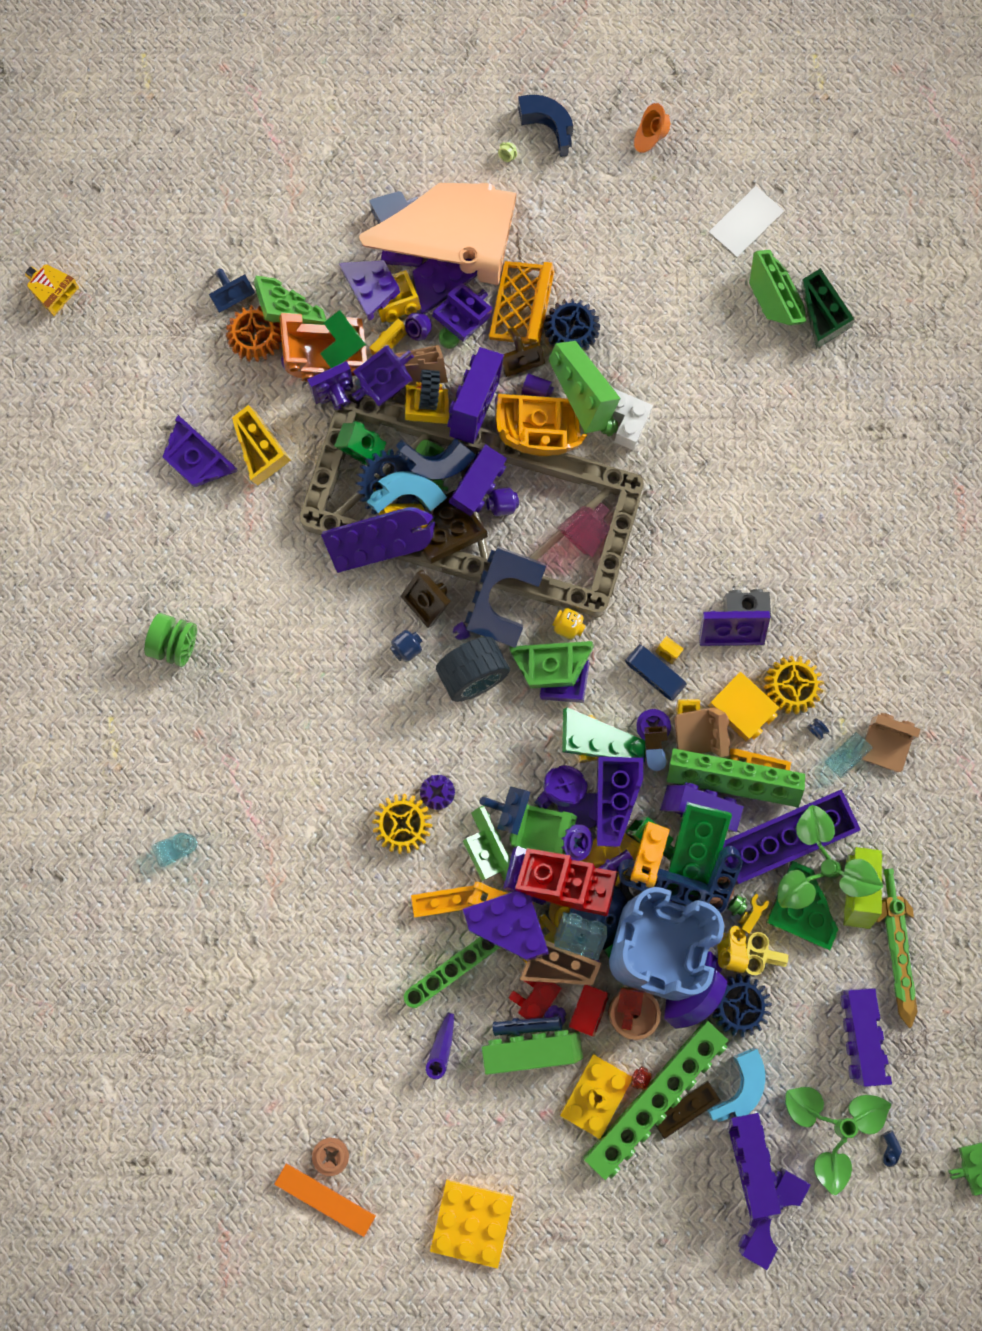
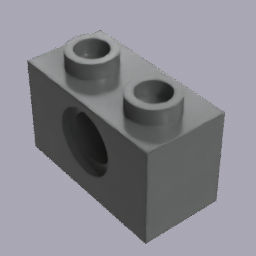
[723,589,771,618]

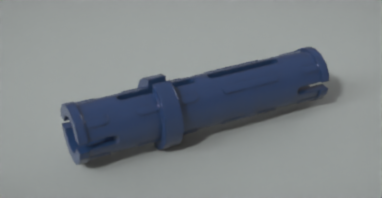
[493,1016,562,1036]

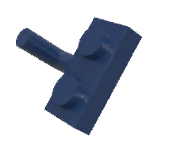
[208,268,255,313]
[479,786,531,835]

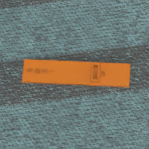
[274,1163,376,1237]

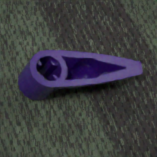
[425,1012,454,1079]

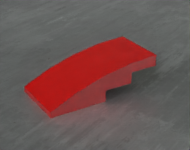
[515,848,618,916]

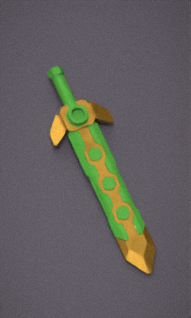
[876,868,918,1028]

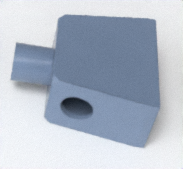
[369,191,418,224]

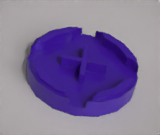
[543,765,588,807]

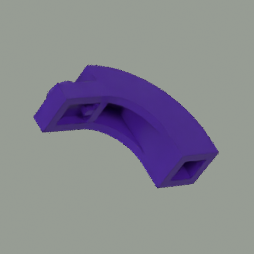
[664,951,727,1029]

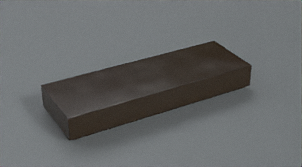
[655,1080,721,1139]

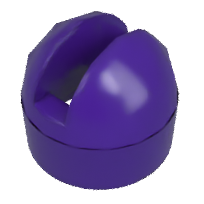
[453,621,471,640]

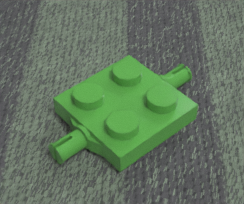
[949,1142,982,1196]

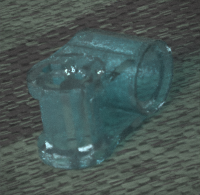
[151,833,197,867]

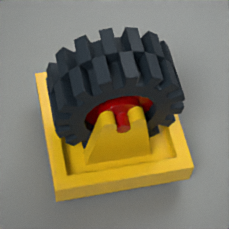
[405,369,449,424]

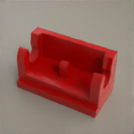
[569,985,610,1037]

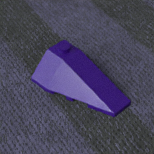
[597,757,643,847]

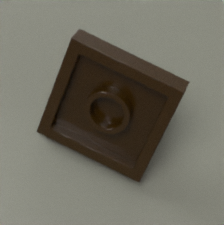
[400,569,451,628]

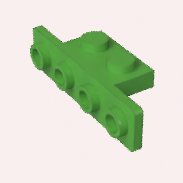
[463,806,511,892]

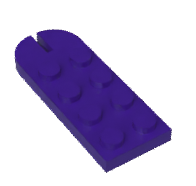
[321,507,435,573]

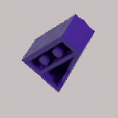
[449,444,507,516]
[660,782,744,832]

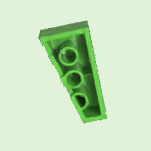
[548,341,621,433]

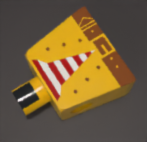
[25,264,80,316]

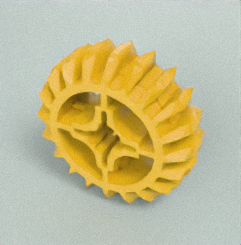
[764,656,824,715]
[372,794,432,854]

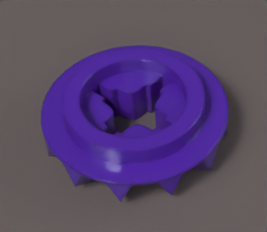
[636,709,671,741]
[420,775,455,810]
[561,825,593,861]

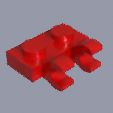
[508,981,562,1019]

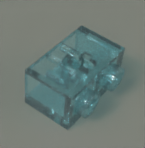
[554,912,607,960]

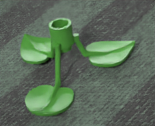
[777,805,883,909]
[785,1087,891,1195]

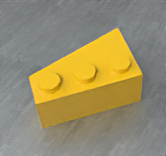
[232,405,291,486]

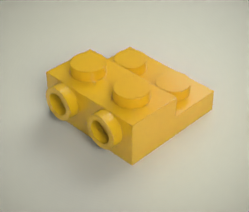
[377,270,421,322]

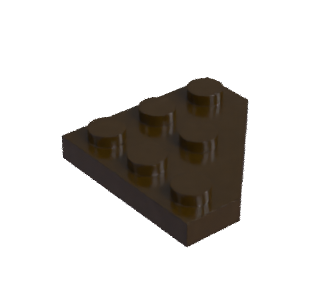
[421,490,488,564]

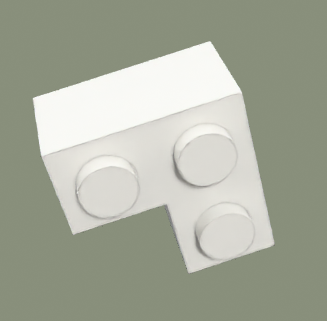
[612,389,653,450]

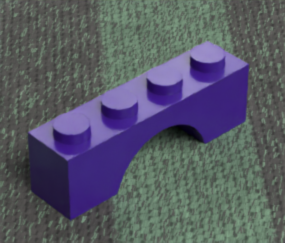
[738,1167,811,1270]

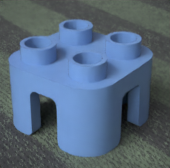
[609,887,724,1001]

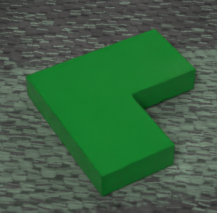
[320,310,367,368]

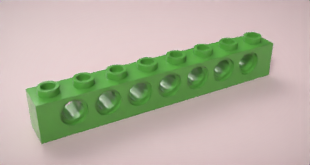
[583,1020,728,1180]

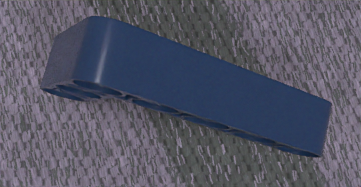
[618,846,743,913]

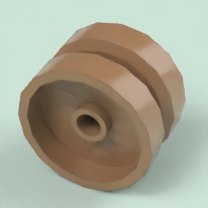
[608,988,661,1040]

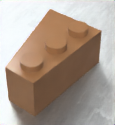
[395,345,448,386]

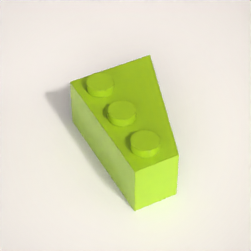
[843,847,882,929]

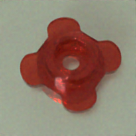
[631,1066,652,1090]

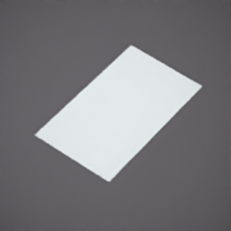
[709,186,784,257]

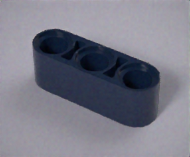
[625,644,687,701]

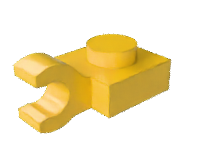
[738,894,769,934]

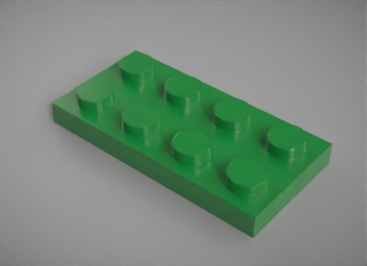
[666,802,732,896]

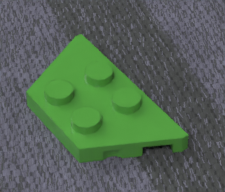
[509,641,594,688]

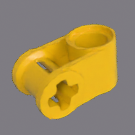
[717,926,749,973]

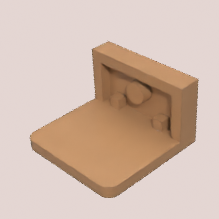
[675,707,730,757]
[860,713,921,773]

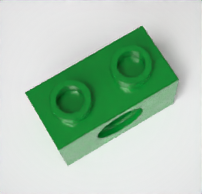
[334,421,387,465]

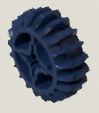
[544,298,600,351]
[711,974,772,1037]

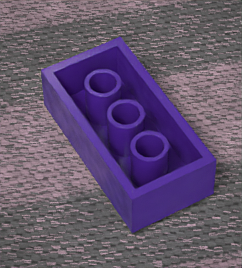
[447,347,504,444]

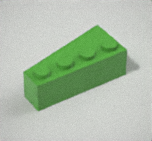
[482,1030,583,1075]

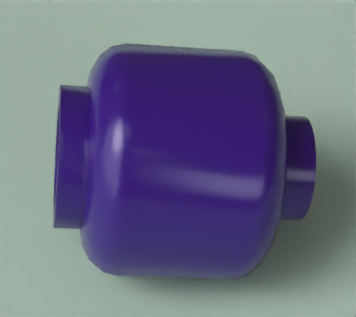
[486,487,519,517]

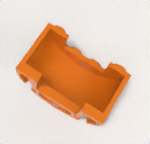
[279,313,367,382]

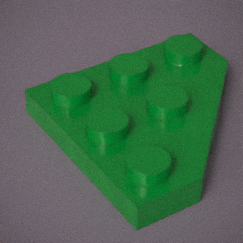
[766,861,839,951]

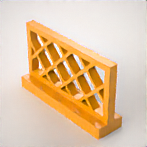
[489,261,555,345]

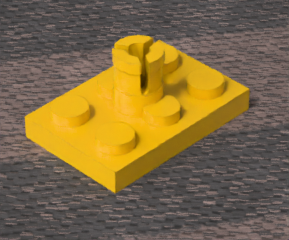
[560,1054,633,1139]

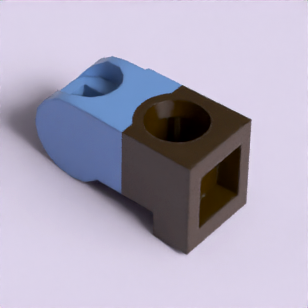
[644,726,668,771]

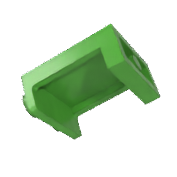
[510,804,577,855]

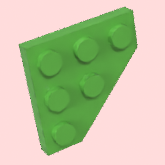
[254,275,326,325]

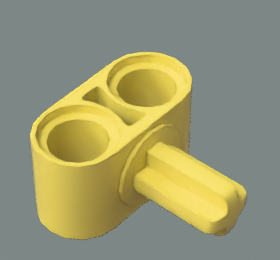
[744,932,788,975]

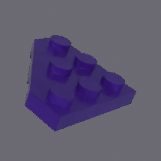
[463,891,549,961]

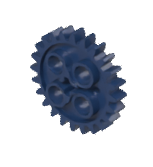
[355,449,420,515]

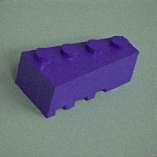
[841,988,892,1087]
[728,1113,783,1223]

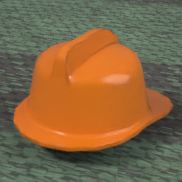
[634,103,671,153]

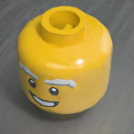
[552,608,586,640]

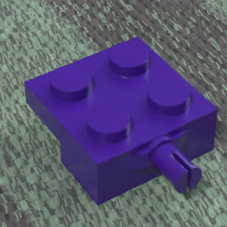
[432,282,493,342]

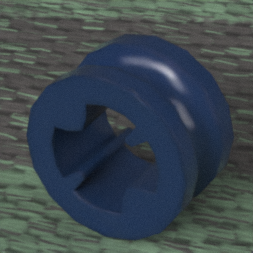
[807,718,829,740]

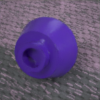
[405,313,432,341]

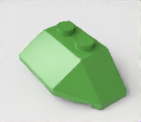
[749,250,806,325]

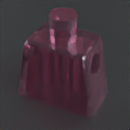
[557,503,610,557]

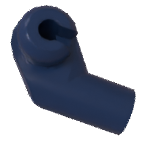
[882,1130,902,1167]

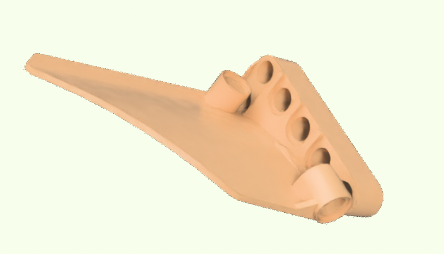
[359,183,516,285]

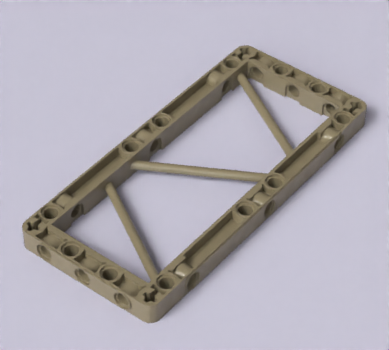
[300,391,644,617]

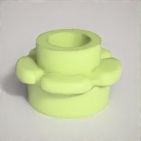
[498,142,517,162]

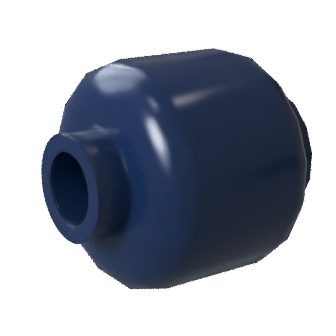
[390,630,423,662]

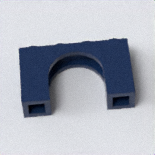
[464,546,547,648]

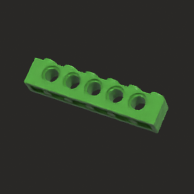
[667,748,805,808]

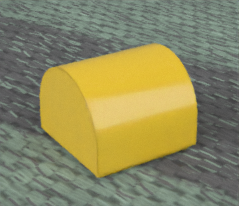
[655,636,684,664]
[676,699,700,715]

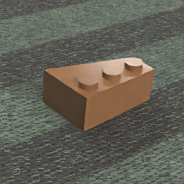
[520,940,601,985]

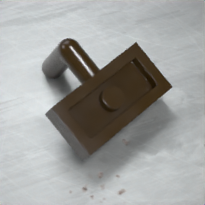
[502,327,545,377]

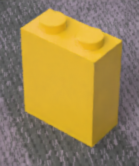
[708,671,780,741]

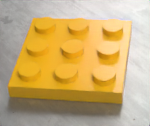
[430,1179,514,1269]

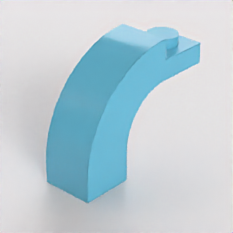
[367,472,447,513]
[707,1047,765,1122]

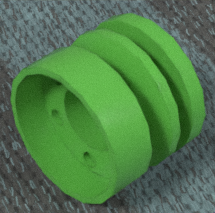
[144,613,197,667]

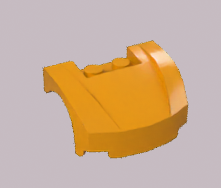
[495,394,587,456]

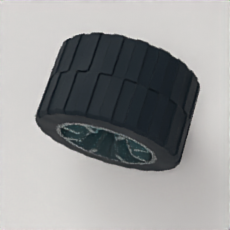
[436,637,510,702]

